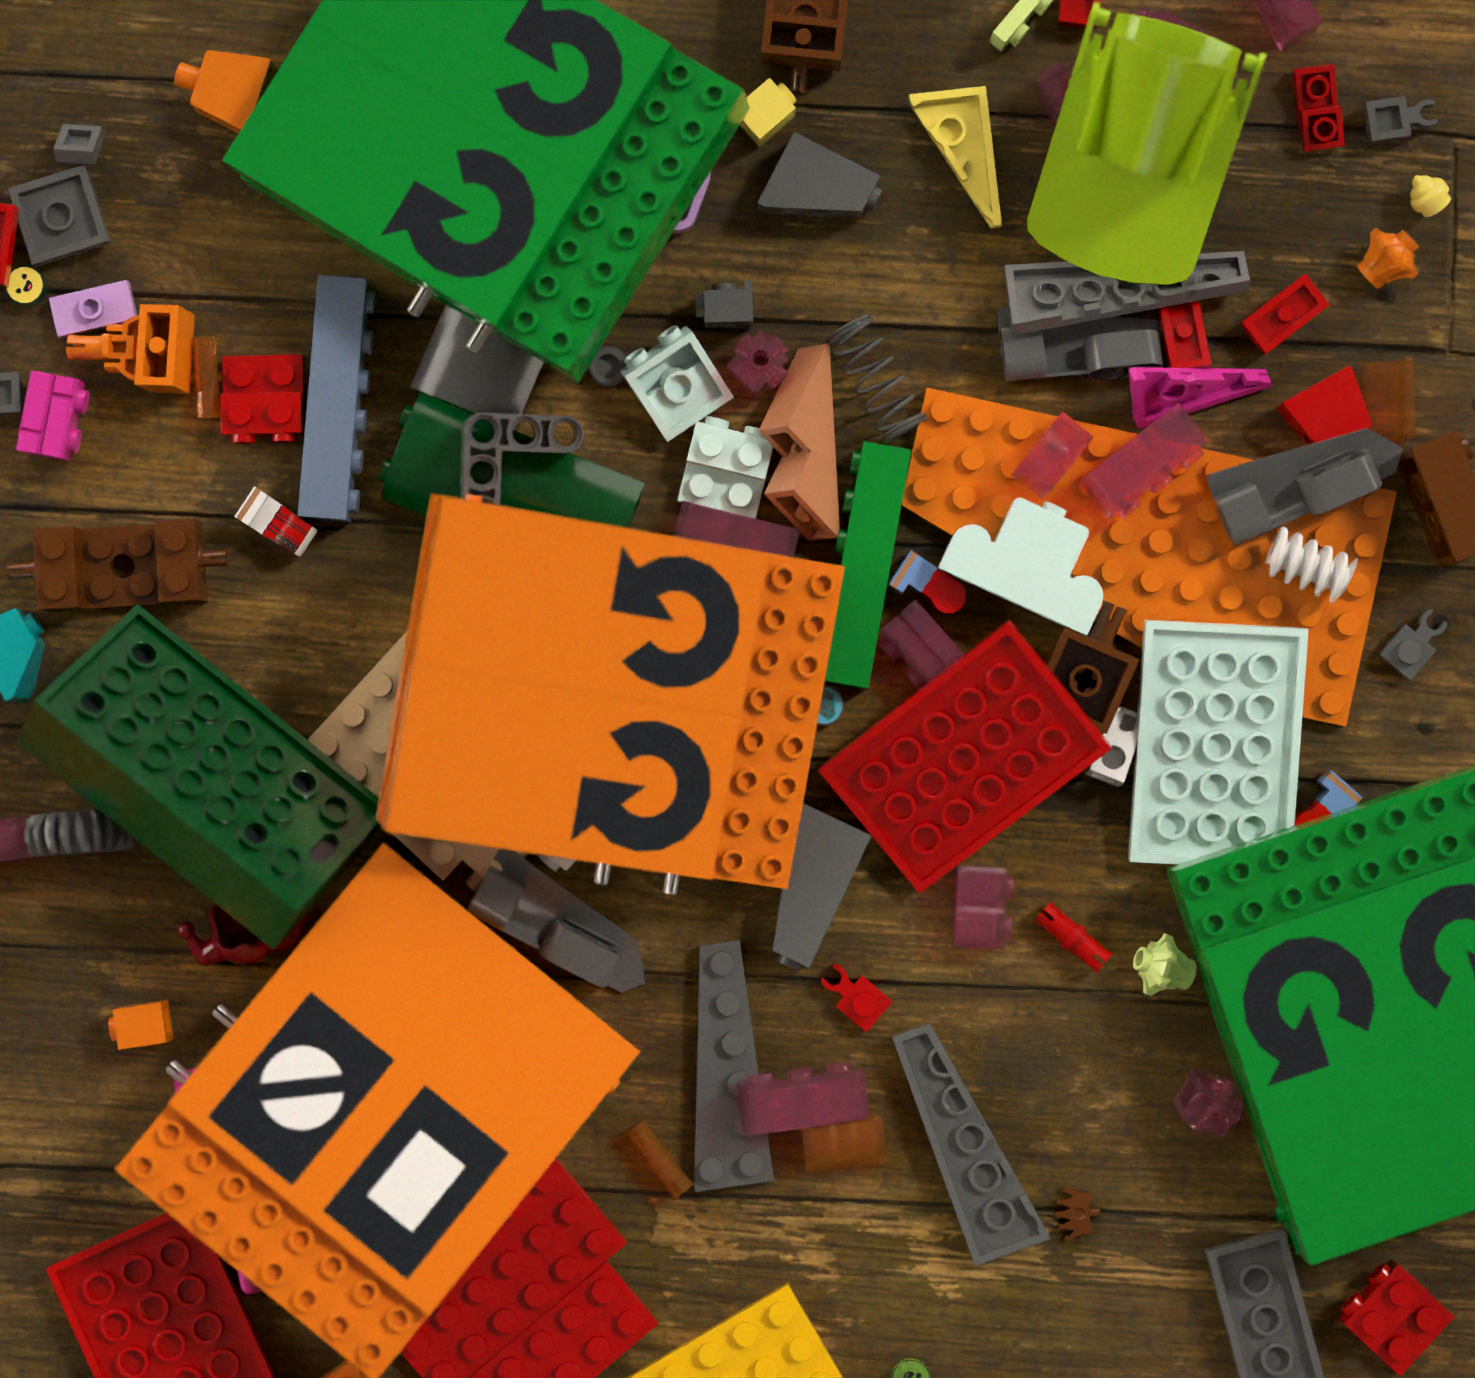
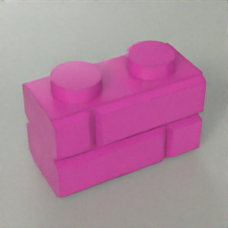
[15,371,89,462]

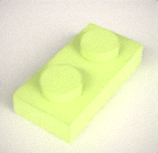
[990,0,1054,52]

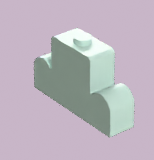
[938,498,1104,636]

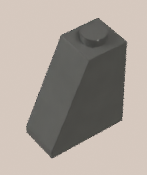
[757,132,883,219]

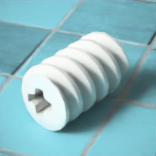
[1265,526,1358,603]

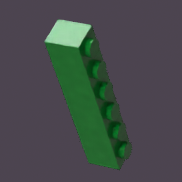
[825,441,911,690]

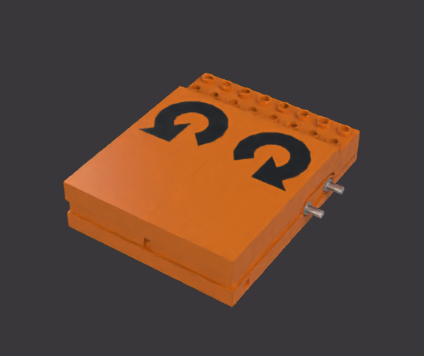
[375,494,845,895]

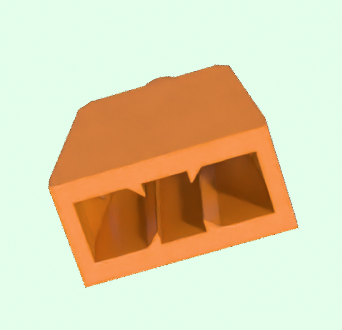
[174,50,277,134]

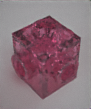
[727,331,789,398]
[1173,1069,1244,1138]

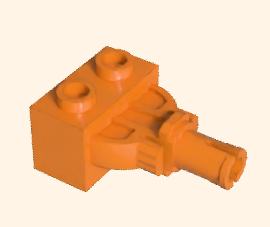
[66,304,195,394]

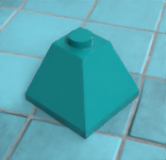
[0,608,45,704]

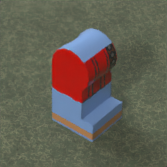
[887,551,966,616]
[1294,769,1363,826]

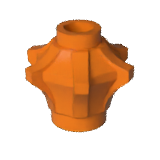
[1357,228,1419,289]

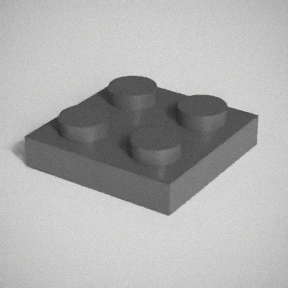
[8,164,111,267]

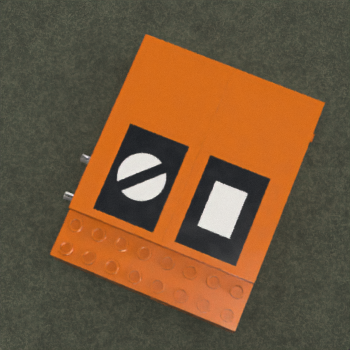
[115,843,640,1378]

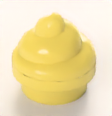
[1410,175,1451,217]

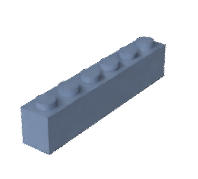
[298,275,377,523]

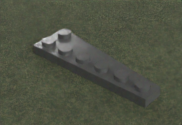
[1004,251,1250,335]
[694,939,774,1192]
[891,1022,1050,1266]

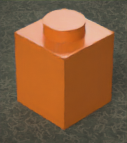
[108,999,174,1050]

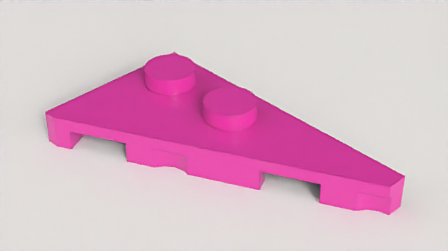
[1128,367,1272,429]

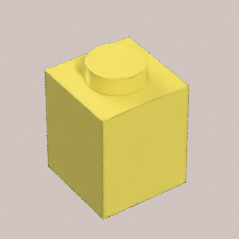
[740,78,796,147]

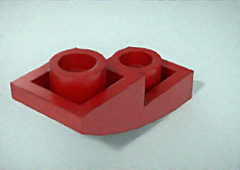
[1292,63,1345,151]

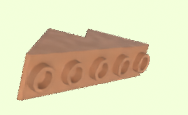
[759,343,840,541]

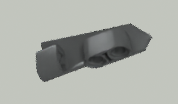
[997,307,1168,382]
[1206,428,1403,546]
[466,848,645,993]

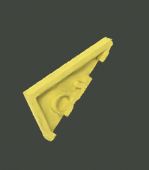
[908,86,1002,229]

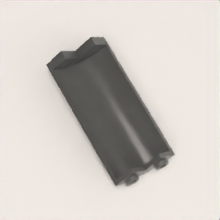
[410,305,543,430]

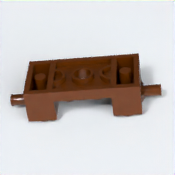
[761,0,848,95]
[7,519,229,612]

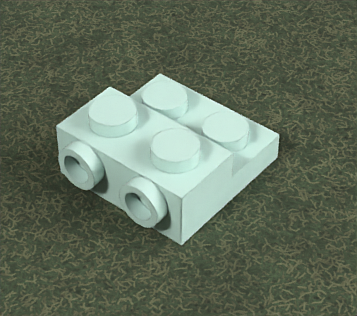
[619,325,734,442]
[677,416,773,521]

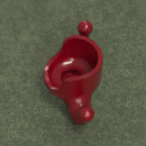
[178,904,311,966]

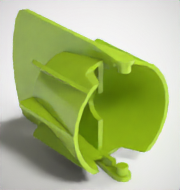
[1027,2,1266,285]

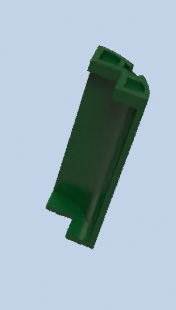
[378,393,645,528]

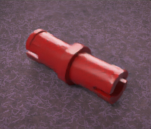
[1034,901,1113,973]

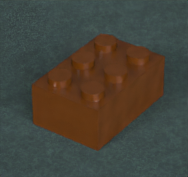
[1398,430,1475,568]

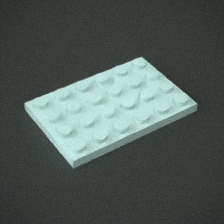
[1128,620,1309,864]

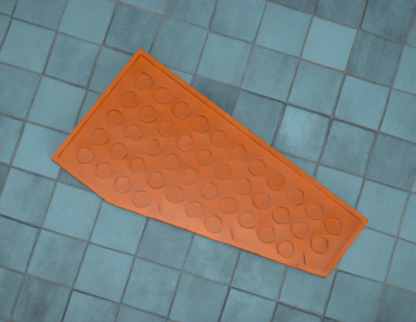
[901,388,1397,727]

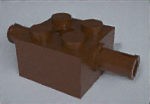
[1045,601,1139,734]

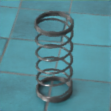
[826,314,928,443]

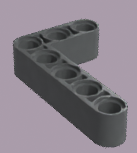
[460,413,584,506]

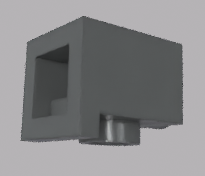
[696,281,753,328]

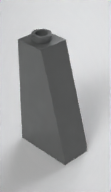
[772,804,871,971]

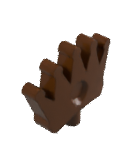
[1054,1186,1100,1241]

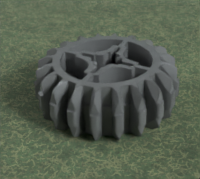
[24,810,136,857]

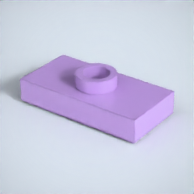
[49,280,137,339]

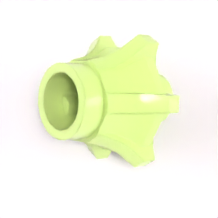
[1133,933,1197,996]

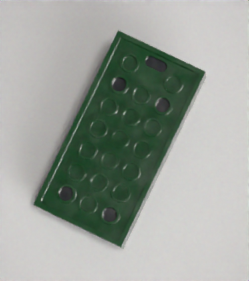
[16,604,382,950]

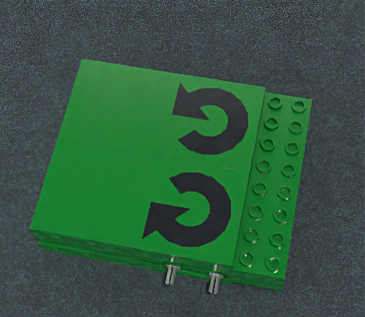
[222,0,750,383]
[1166,766,1475,1266]

